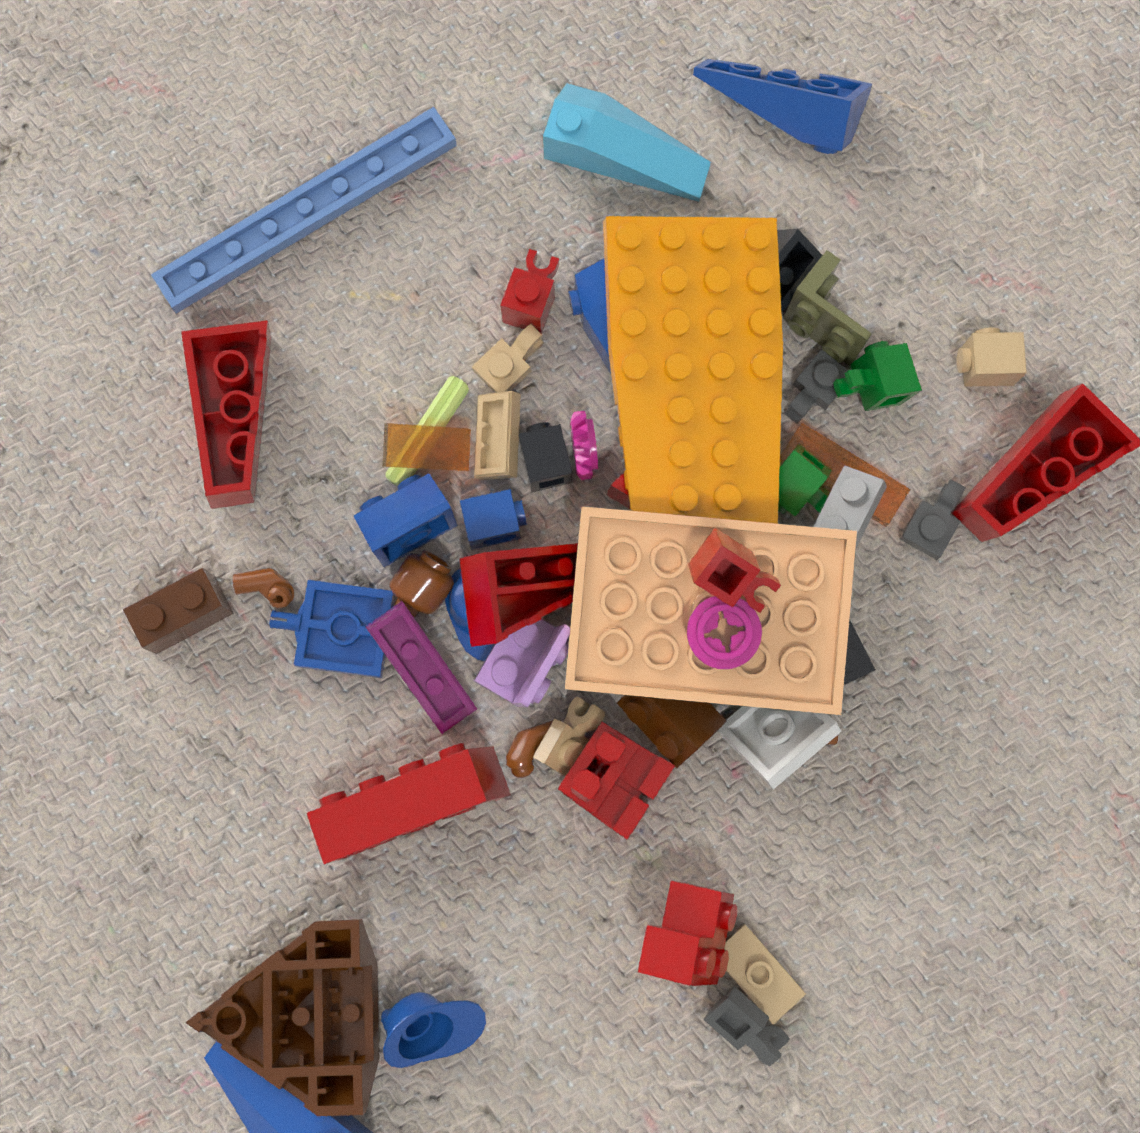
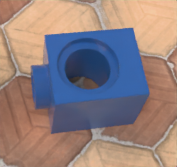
[460,489,527,550]

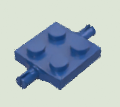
[269,580,395,678]

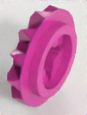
[570,411,598,480]
[687,596,762,669]

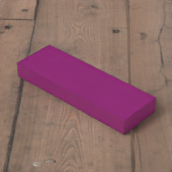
[366,601,477,734]

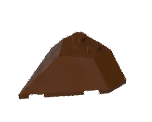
[185,919,380,1116]

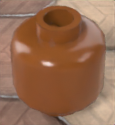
[389,550,454,617]

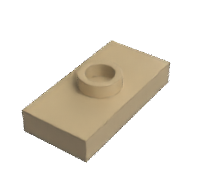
[474,391,521,480]
[724,923,806,1025]

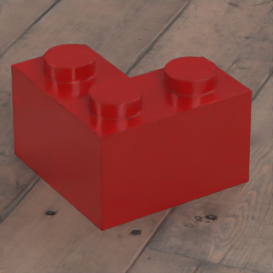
[638,880,737,986]

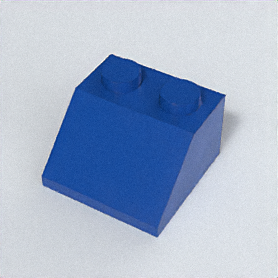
[353,473,458,567]

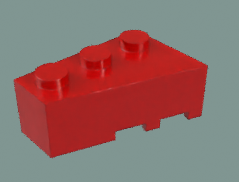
[459,543,578,647]

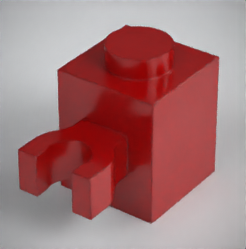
[500,249,560,334]
[688,528,781,613]

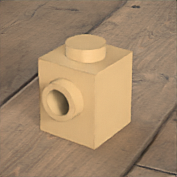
[957,327,1027,387]

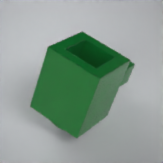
[833,341,922,411]
[778,443,832,517]

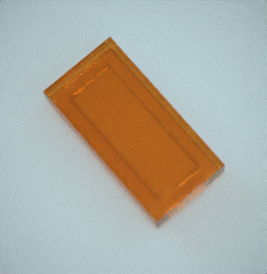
[382,423,471,471]

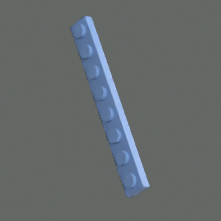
[151,107,457,314]

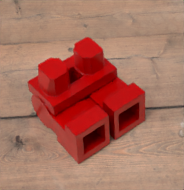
[558,722,675,841]

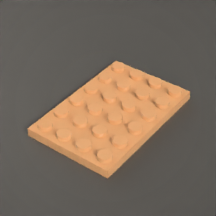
[565,507,857,715]

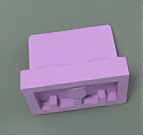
[473,619,570,707]

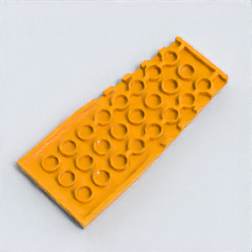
[603,216,783,524]

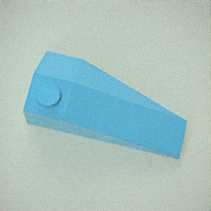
[543,83,711,202]

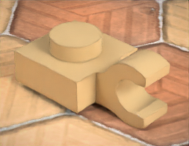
[472,324,544,393]
[533,697,605,776]

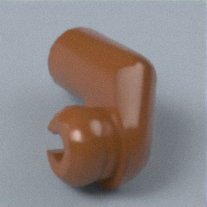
[232,568,294,608]
[506,720,553,778]

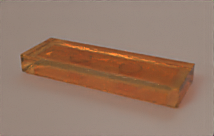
[780,422,911,527]

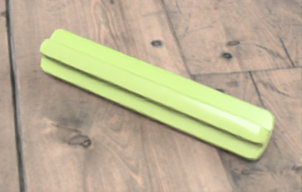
[385,376,469,486]

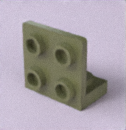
[783,250,871,366]

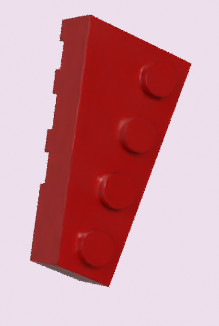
[181,320,271,509]
[951,383,1140,542]
[306,743,511,865]

